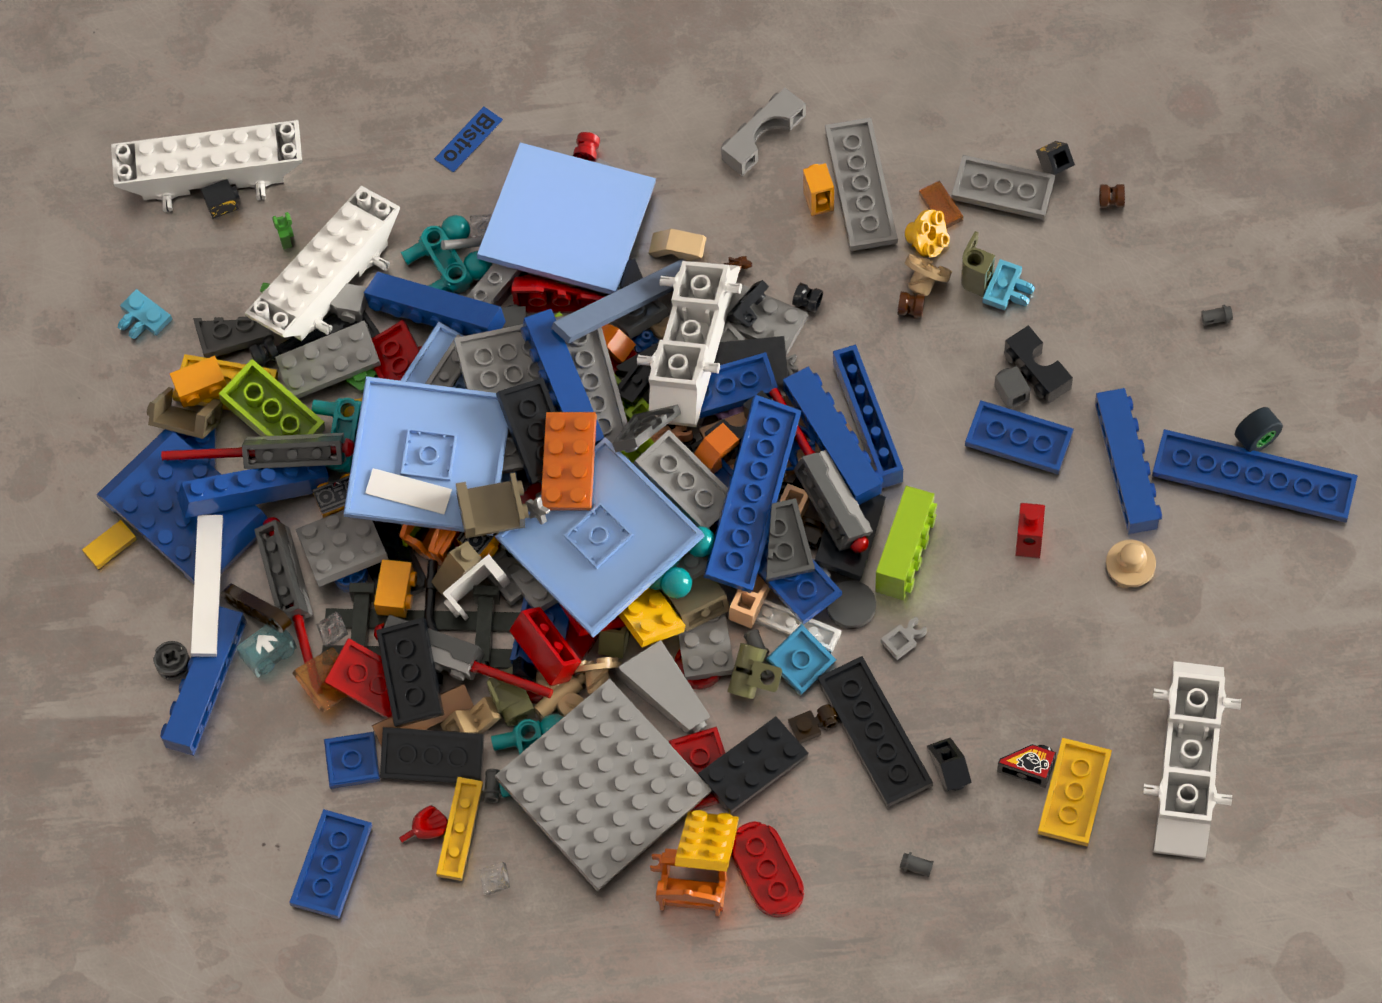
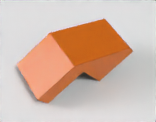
[602,323,636,363]
[694,423,740,474]

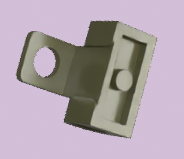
[961,231,995,297]
[727,643,782,699]
[486,666,536,727]

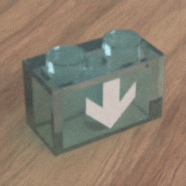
[236,625,297,678]

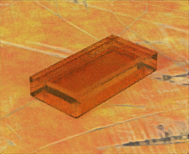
[919,180,963,229]

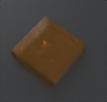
[292,647,347,713]

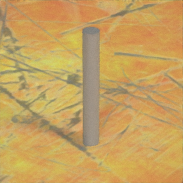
[441,237,484,250]

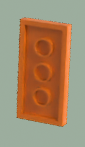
[541,412,597,511]

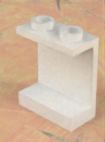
[443,554,511,621]

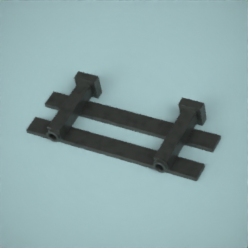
[321,583,520,669]

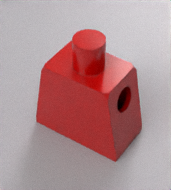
[1015,503,1045,558]

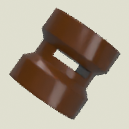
[1099,184,1125,208]
[897,291,925,318]

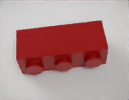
[509,607,581,686]

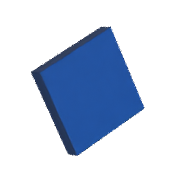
[324,731,380,789]

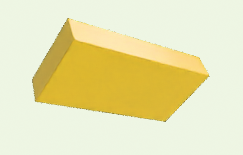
[82,520,137,569]

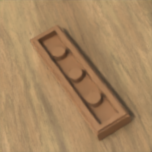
[371,684,474,748]

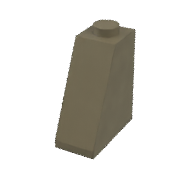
[431,541,482,600]

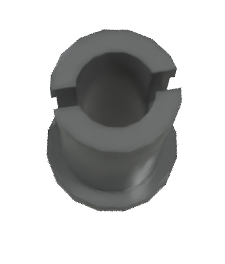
[1201,304,1233,326]
[481,769,502,803]
[899,852,934,877]

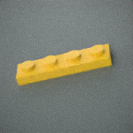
[436,777,483,881]

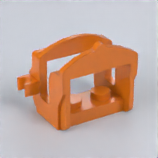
[399,524,459,566]
[650,848,727,917]

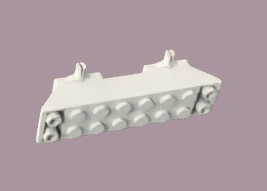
[111,120,302,212]
[245,186,400,341]
[637,261,742,427]
[1143,661,1241,859]

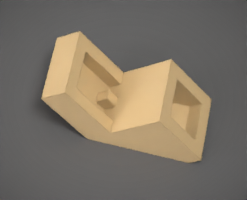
[648,228,706,261]
[440,697,501,733]

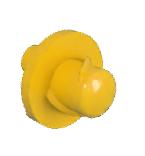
[905,210,950,258]

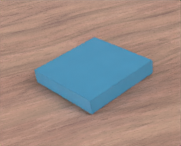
[765,624,836,695]

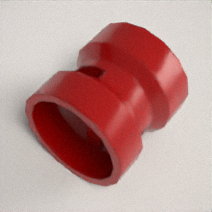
[573,132,600,162]

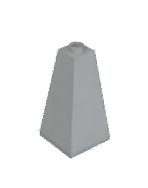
[614,640,710,733]

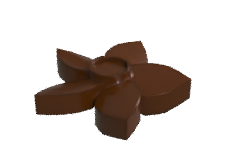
[723,256,752,273]

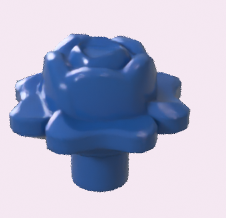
[631,330,659,353]

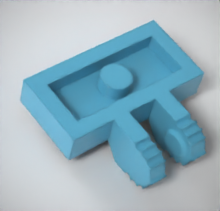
[982,259,1035,311]
[118,289,173,339]

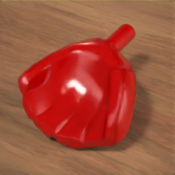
[399,805,448,843]

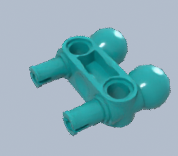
[400,215,493,293]
[312,398,362,473]
[649,526,715,599]
[491,714,563,798]

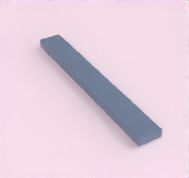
[552,259,684,344]

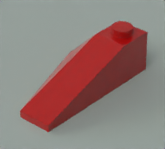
[512,275,606,313]

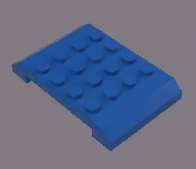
[96,429,268,585]

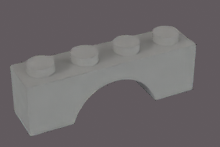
[721,88,806,176]

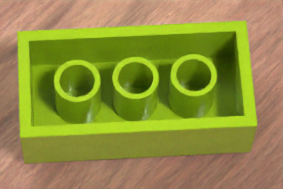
[219,359,325,436]
[875,485,937,601]

